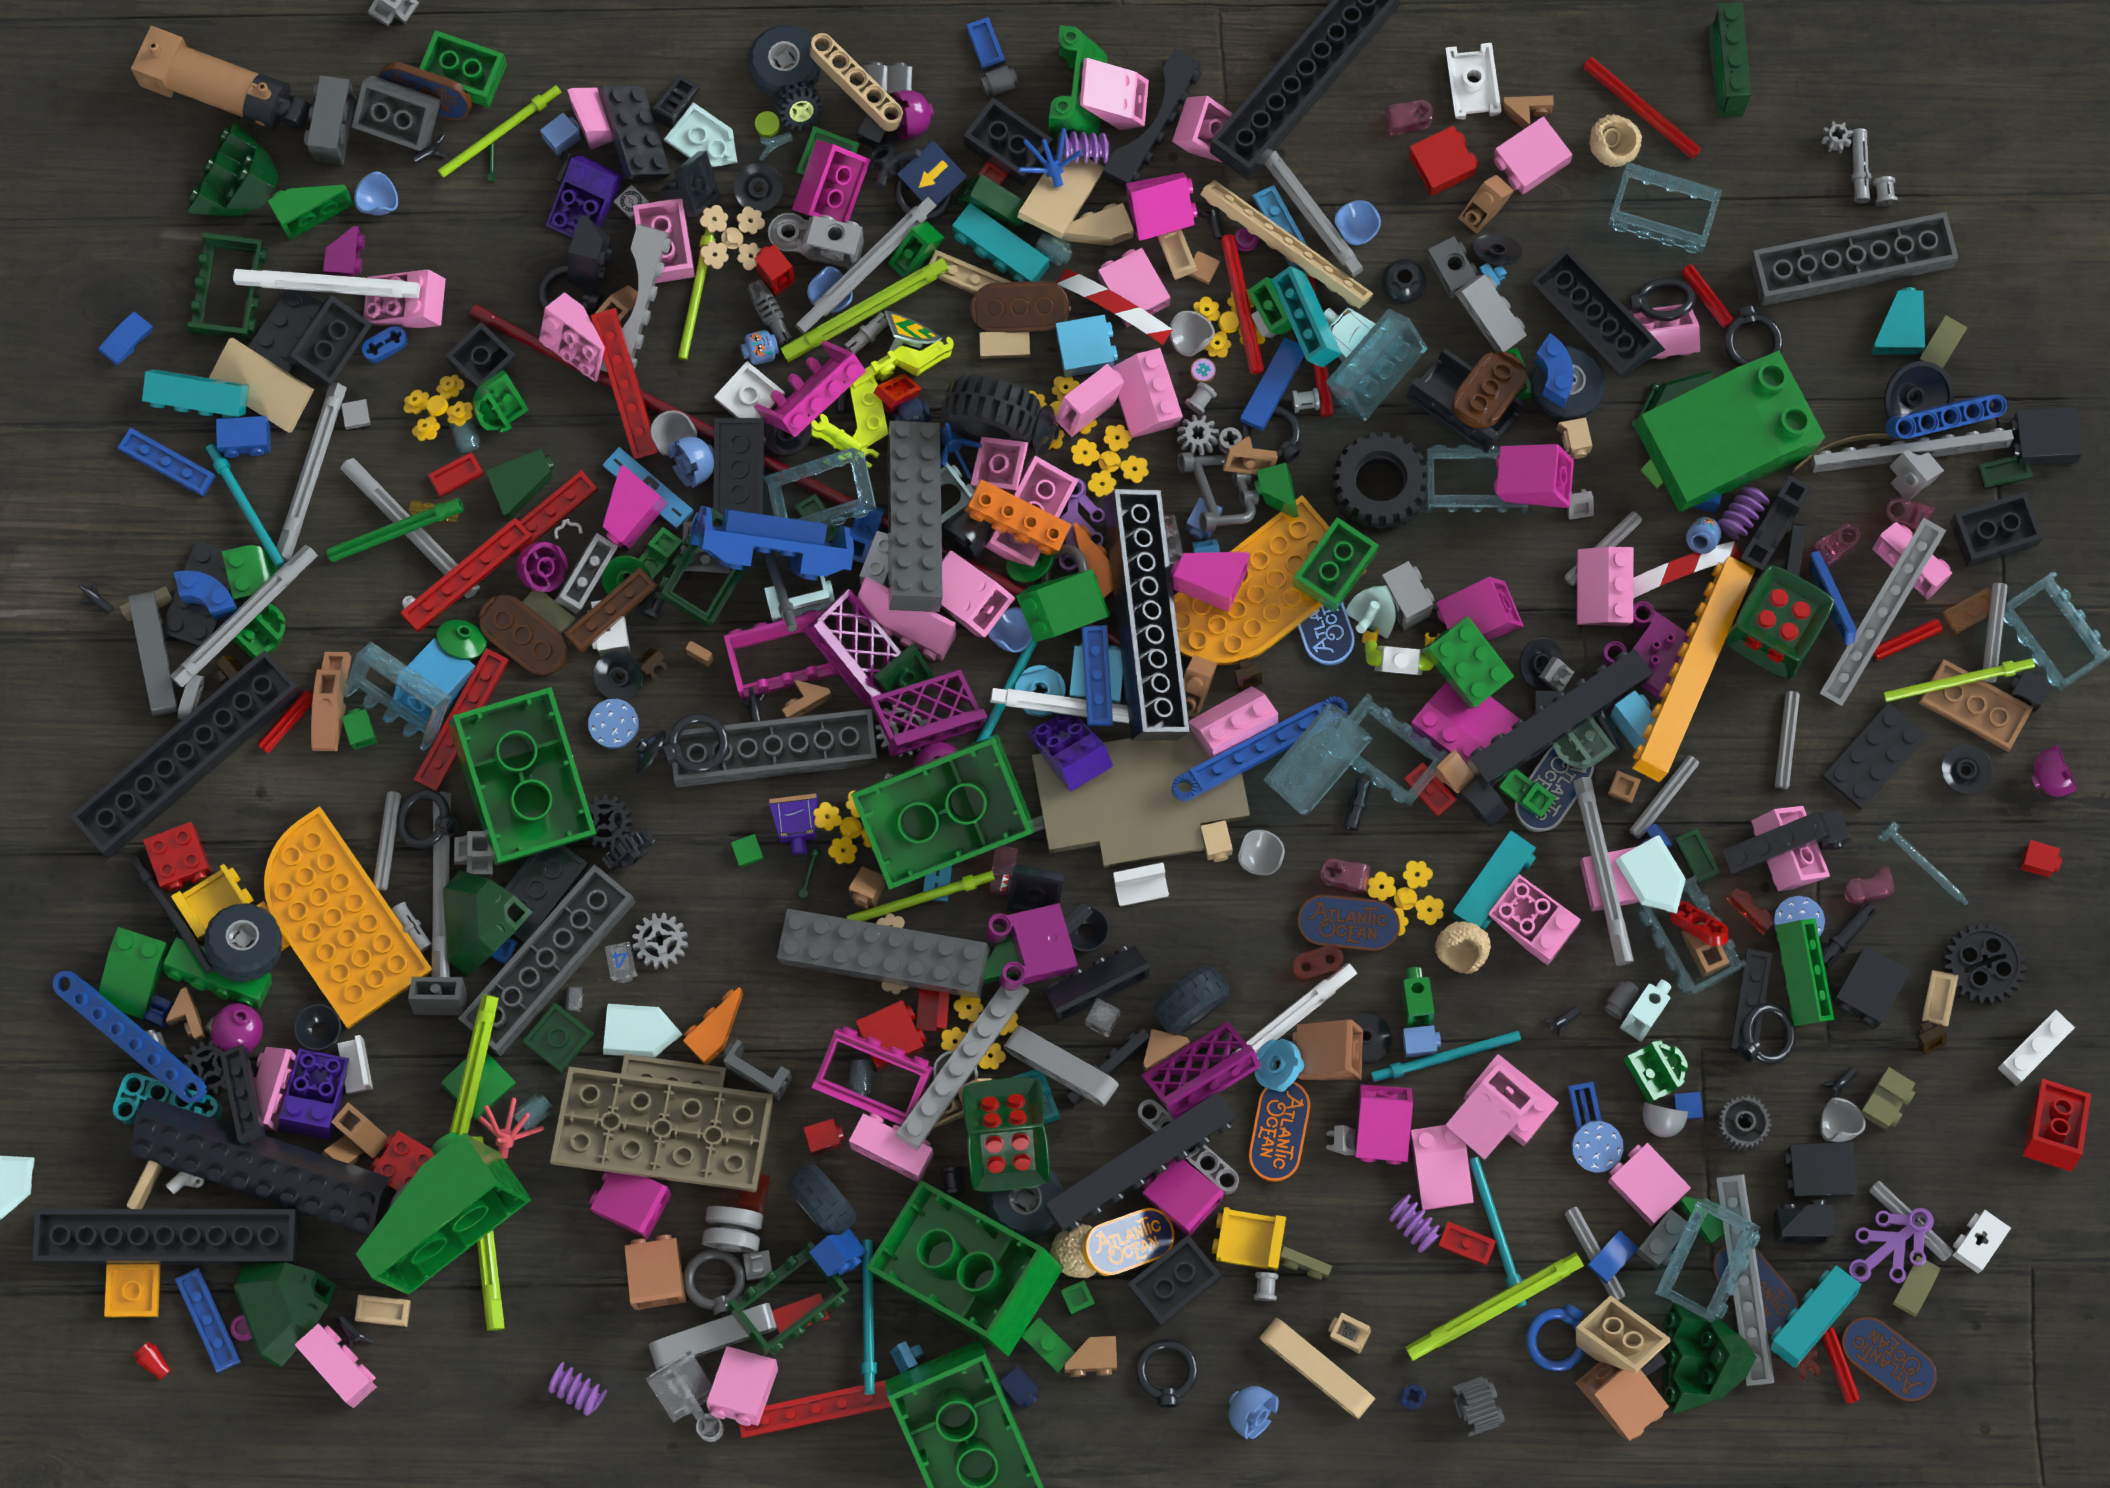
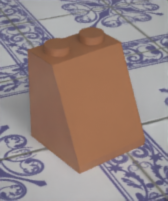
[1293,1020,1363,1080]
[625,1235,687,1310]
[1575,1361,1669,1441]

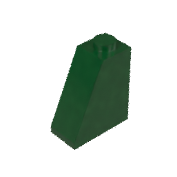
[953,174,1025,229]
[486,448,555,522]

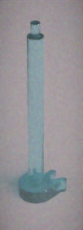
[1877,821,1969,906]

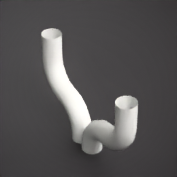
[554,519,583,539]

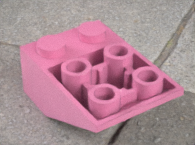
[1079,58,1149,130]
[363,269,446,328]
[539,293,605,382]
[941,550,1015,638]
[1488,874,1581,966]
[1445,1063,1538,1160]

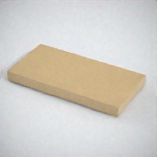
[1017,155,1104,239]
[209,338,314,433]

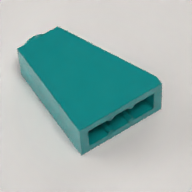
[1871,287,1925,355]

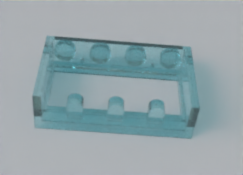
[1608,162,1722,253]
[1426,445,1529,513]
[763,448,876,525]
[2004,571,2110,691]
[344,642,452,751]
[1329,693,1448,806]
[1639,875,1746,997]
[1655,1198,1760,1322]

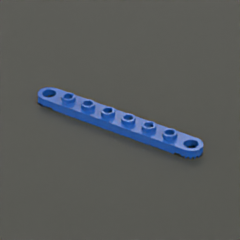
[1171,696,1348,801]
[53,971,207,1103]

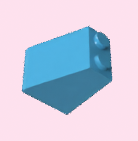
[392,638,475,731]

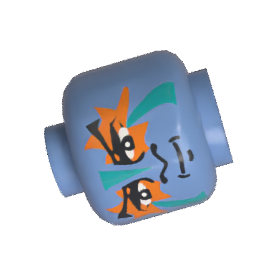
[740,330,779,365]
[1686,517,1721,554]

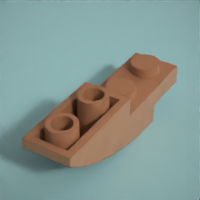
[311,652,352,751]

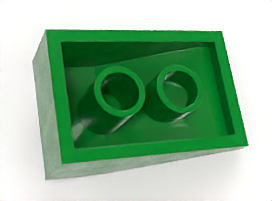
[267,185,354,241]
[1016,569,1110,642]
[99,927,171,1020]

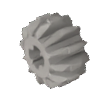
[1177,415,1219,456]

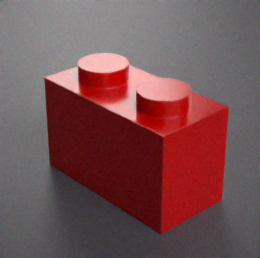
[755,244,795,297]

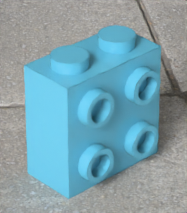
[1056,315,1118,378]
[1070,644,1123,704]
[1610,691,1654,750]

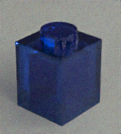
[999,1365,1039,1408]

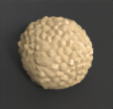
[1589,114,1642,167]
[1435,922,1491,974]
[1050,1223,1096,1278]

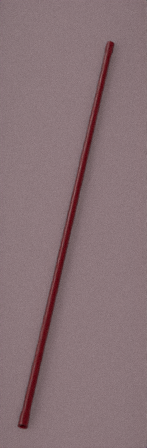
[469,304,1120,648]

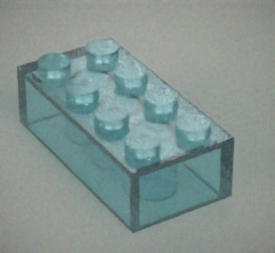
[1326,309,1428,421]
[1263,703,1373,815]

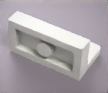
[1113,863,1169,907]
[337,1035,373,1095]

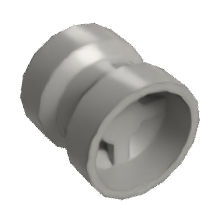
[696,1413,724,1442]

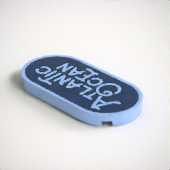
[1298,602,1354,666]

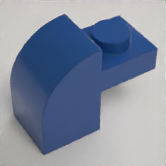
[850,502,885,563]

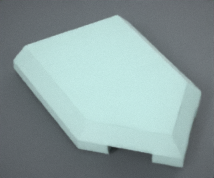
[664,102,737,167]
[1615,835,1685,914]
[603,1004,682,1058]
[0,1156,35,1220]

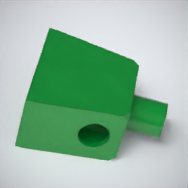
[1402,967,1434,1028]

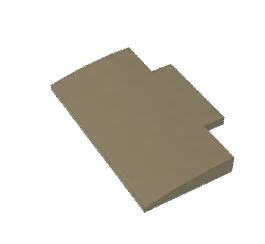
[1032,728,1250,867]
[550,1054,773,1192]

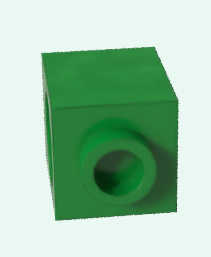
[342,708,378,751]

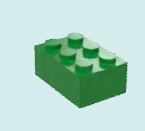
[419,30,507,108]
[1293,517,1379,613]
[1423,616,1514,709]

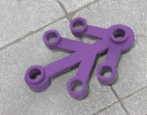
[1059,478,1105,572]
[1849,1208,1934,1283]

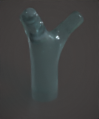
[760,132,793,161]

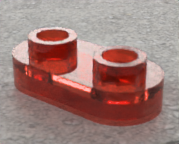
[1293,945,1343,980]

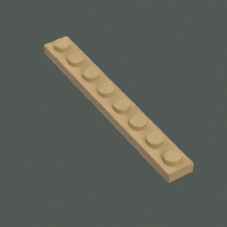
[1200,180,1373,309]

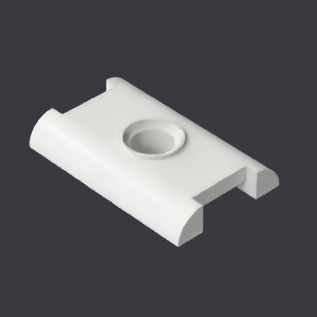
[1446,43,1502,119]

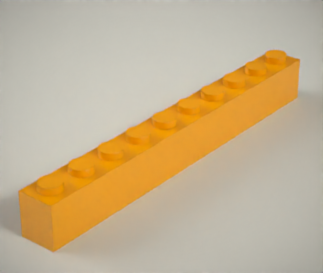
[1632,556,1755,782]

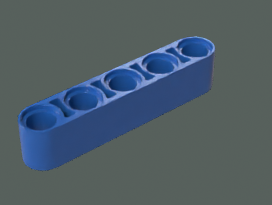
[1885,395,2007,439]

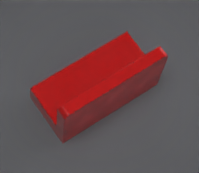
[916,988,950,1032]

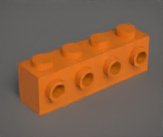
[964,479,1072,556]

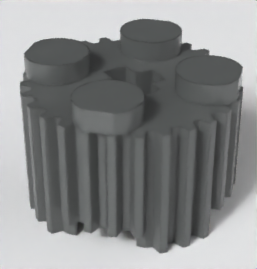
[1716,1095,1771,1151]
[1452,1376,1505,1437]

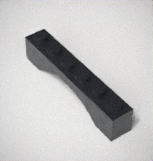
[1103,48,1202,191]

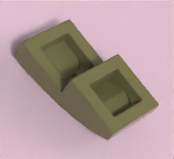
[1920,315,1968,368]
[1893,1256,1941,1317]

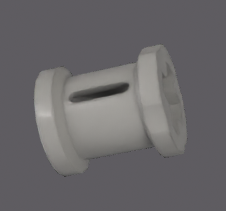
[1873,176,1898,207]
[1185,382,1217,415]
[1292,388,1320,413]
[1219,427,1242,455]
[1253,1272,1278,1302]

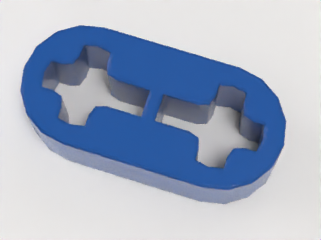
[362,326,408,363]

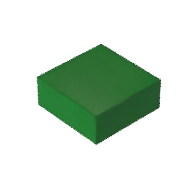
[731,834,764,868]
[1061,1280,1095,1315]

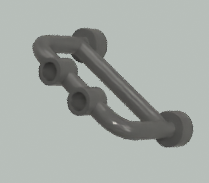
[1177,452,1259,532]

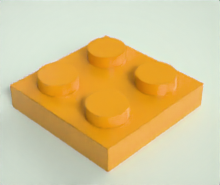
[104,1264,160,1317]

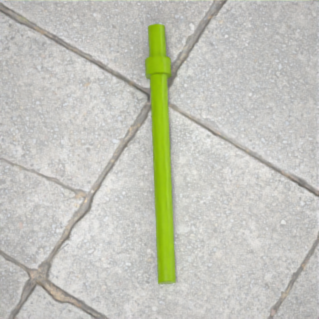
[438,85,561,178]
[678,219,716,361]
[1883,658,2035,702]
[847,871,995,921]

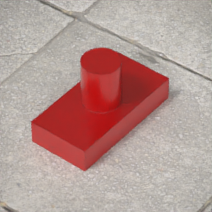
[874,373,922,413]

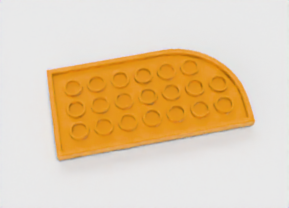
[1173,495,1366,665]
[264,806,433,1029]

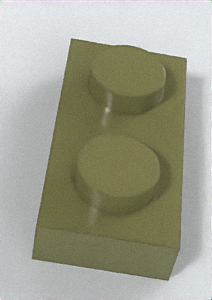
[1280,1246,1332,1280]

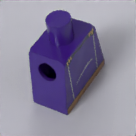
[769,793,818,855]

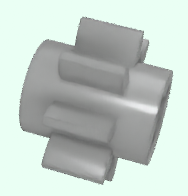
[1821,121,1853,153]

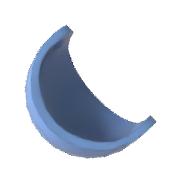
[354,172,398,216]
[1335,200,1381,245]
[807,266,853,313]
[988,607,1032,652]

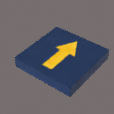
[897,141,967,205]

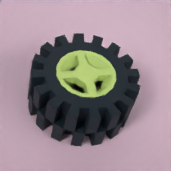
[776,82,823,130]

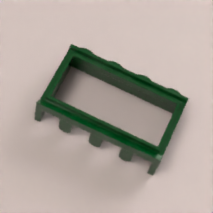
[1708,2,1751,117]
[187,233,268,341]
[657,508,756,627]
[726,1241,849,1357]

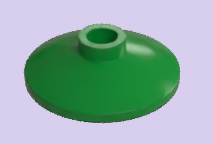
[1006,553,1053,583]
[602,555,652,594]
[436,620,486,660]

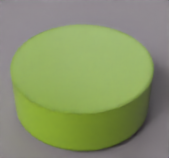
[755,111,780,138]

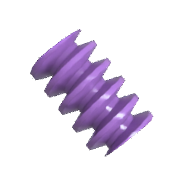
[1056,132,1109,164]
[1717,485,1770,540]
[1388,1194,1442,1253]
[549,1362,607,1416]

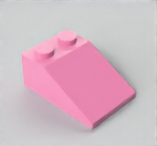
[1410,1125,1473,1210]

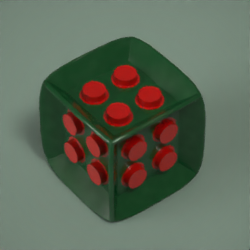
[1725,565,1835,679]
[962,1077,1050,1192]

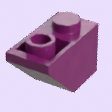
[323,226,365,277]

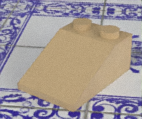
[1576,1295,1670,1374]

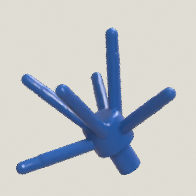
[1018,128,1083,188]
[940,422,982,480]

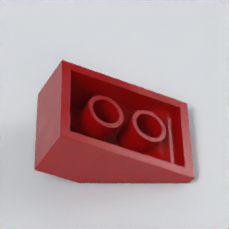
[2022,1079,2091,1172]

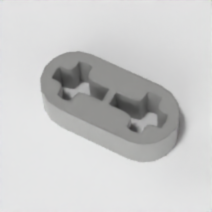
[178,675,204,720]

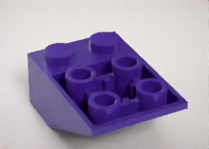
[546,155,624,238]
[1027,714,1113,792]
[279,1048,349,1140]

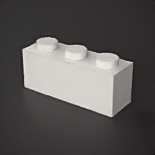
[1998,1010,2075,1086]

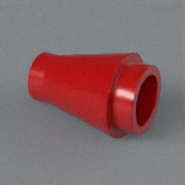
[133,1341,172,1380]

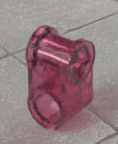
[1384,100,1433,135]
[1885,496,1936,530]
[1811,524,1860,568]
[1320,859,1371,893]

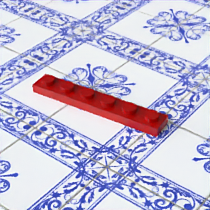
[591,308,659,459]
[400,517,532,633]
[414,648,509,792]
[739,1380,892,1439]

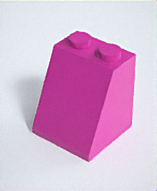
[1126,172,1197,241]
[1494,444,1574,508]
[603,465,669,549]
[1171,552,1250,612]
[1436,576,1524,641]
[1355,1084,1413,1164]
[1142,1159,1224,1236]
[589,1172,672,1240]

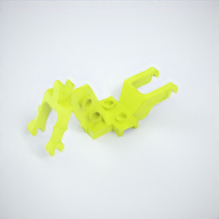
[811,337,954,469]

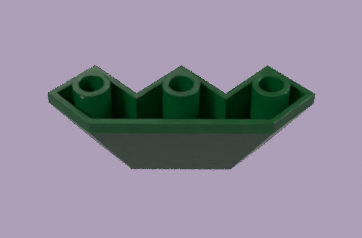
[187,121,279,217]
[443,870,532,977]
[234,1262,337,1368]
[1663,1302,1757,1413]

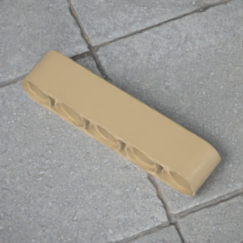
[810,33,903,131]
[1259,1317,1375,1419]

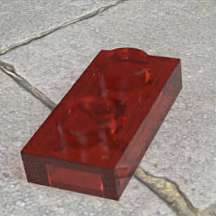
[1727,888,1774,935]

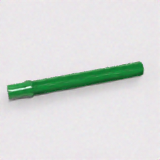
[327,497,464,562]

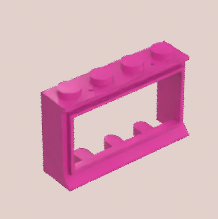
[753,340,866,438]
[724,610,838,700]
[811,1026,933,1125]

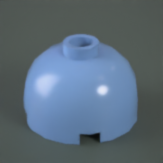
[668,436,714,488]
[1228,1386,1279,1439]

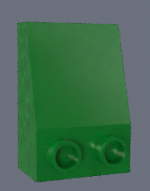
[1634,351,1825,512]
[448,687,597,865]
[851,734,1035,890]
[356,1132,531,1295]
[866,1180,1063,1357]
[884,1339,1044,1488]

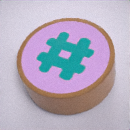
[1191,358,1216,384]

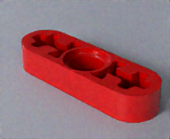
[1669,901,1729,947]

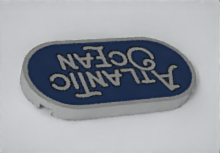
[1515,745,1594,832]

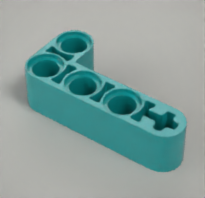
[113,1073,222,1124]

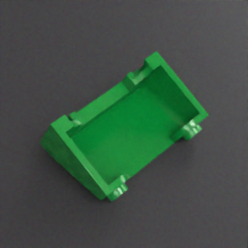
[1049,25,1107,140]

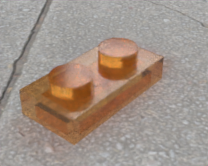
[1943,588,1991,635]

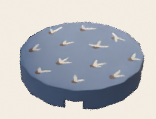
[588,699,639,749]
[1773,896,1825,937]
[1571,1120,1624,1172]

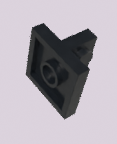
[659,151,720,217]
[1007,864,1066,912]

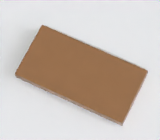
[1919,659,2033,752]

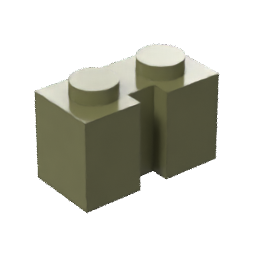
[1861,1067,1916,1131]

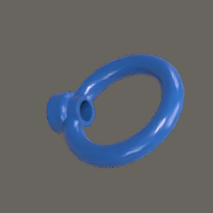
[1526,1303,1585,1371]

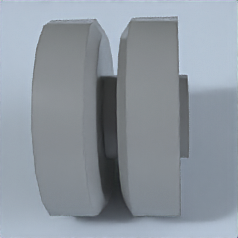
[702,1206,763,1253]

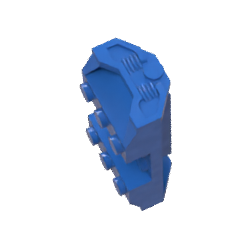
[689,506,854,580]

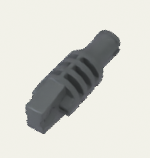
[747,279,793,346]

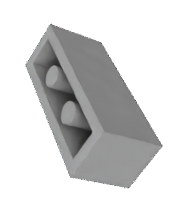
[1455,274,1527,353]
[555,533,618,614]

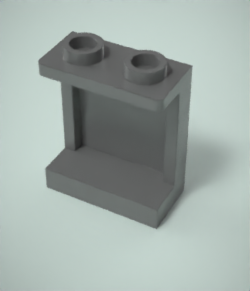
[723,1039,793,1101]

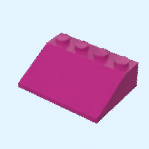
[1410,682,1521,788]

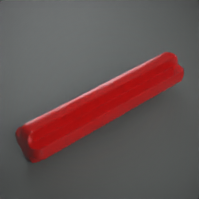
[1681,264,1734,328]
[1873,619,1942,660]
[258,690,313,753]
[1822,1328,1860,1404]

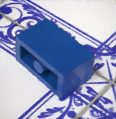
[216,416,271,458]
[809,1229,867,1277]

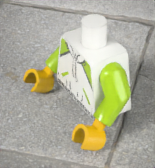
[1362,628,1440,675]

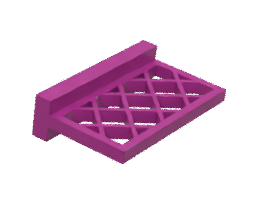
[803,589,902,706]
[869,670,987,757]
[1141,1021,1261,1120]

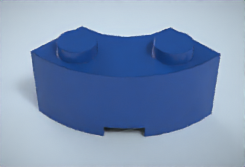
[1534,333,1574,408]
[174,571,238,620]

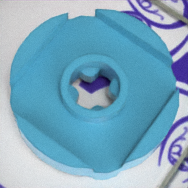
[1015,665,1066,717]
[1254,1039,1304,1092]

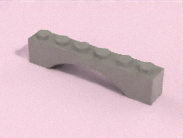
[600,224,671,372]

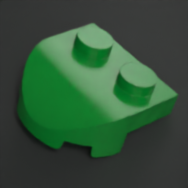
[473,370,529,432]
[222,545,278,601]
[232,603,285,660]
[1623,1041,1688,1104]

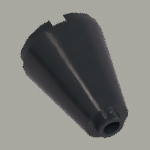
[941,505,994,560]

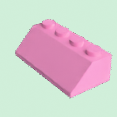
[985,456,1078,567]
[857,577,956,661]

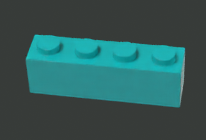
[952,203,1049,282]
[1271,266,1342,368]
[142,369,249,419]
[1451,831,1536,931]
[1770,1265,1861,1368]

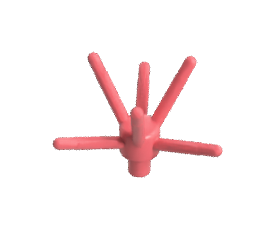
[478,1097,544,1159]

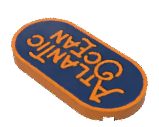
[1249,1082,1310,1182]

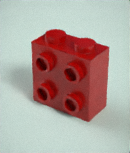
[1408,126,1478,196]
[143,822,212,892]
[856,1000,927,1071]
[371,1131,434,1192]

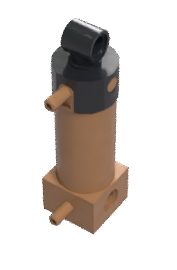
[131,26,312,130]

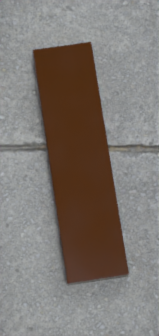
[564,567,657,653]

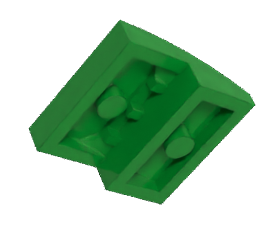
[441,1053,516,1121]

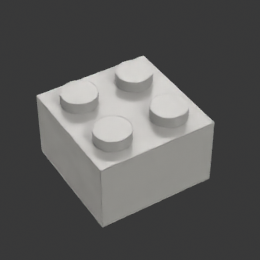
[1380,561,1435,631]

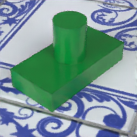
[1021,1318,1075,1373]

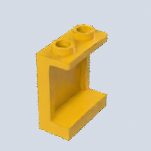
[171,864,254,943]
[1212,1207,1286,1271]

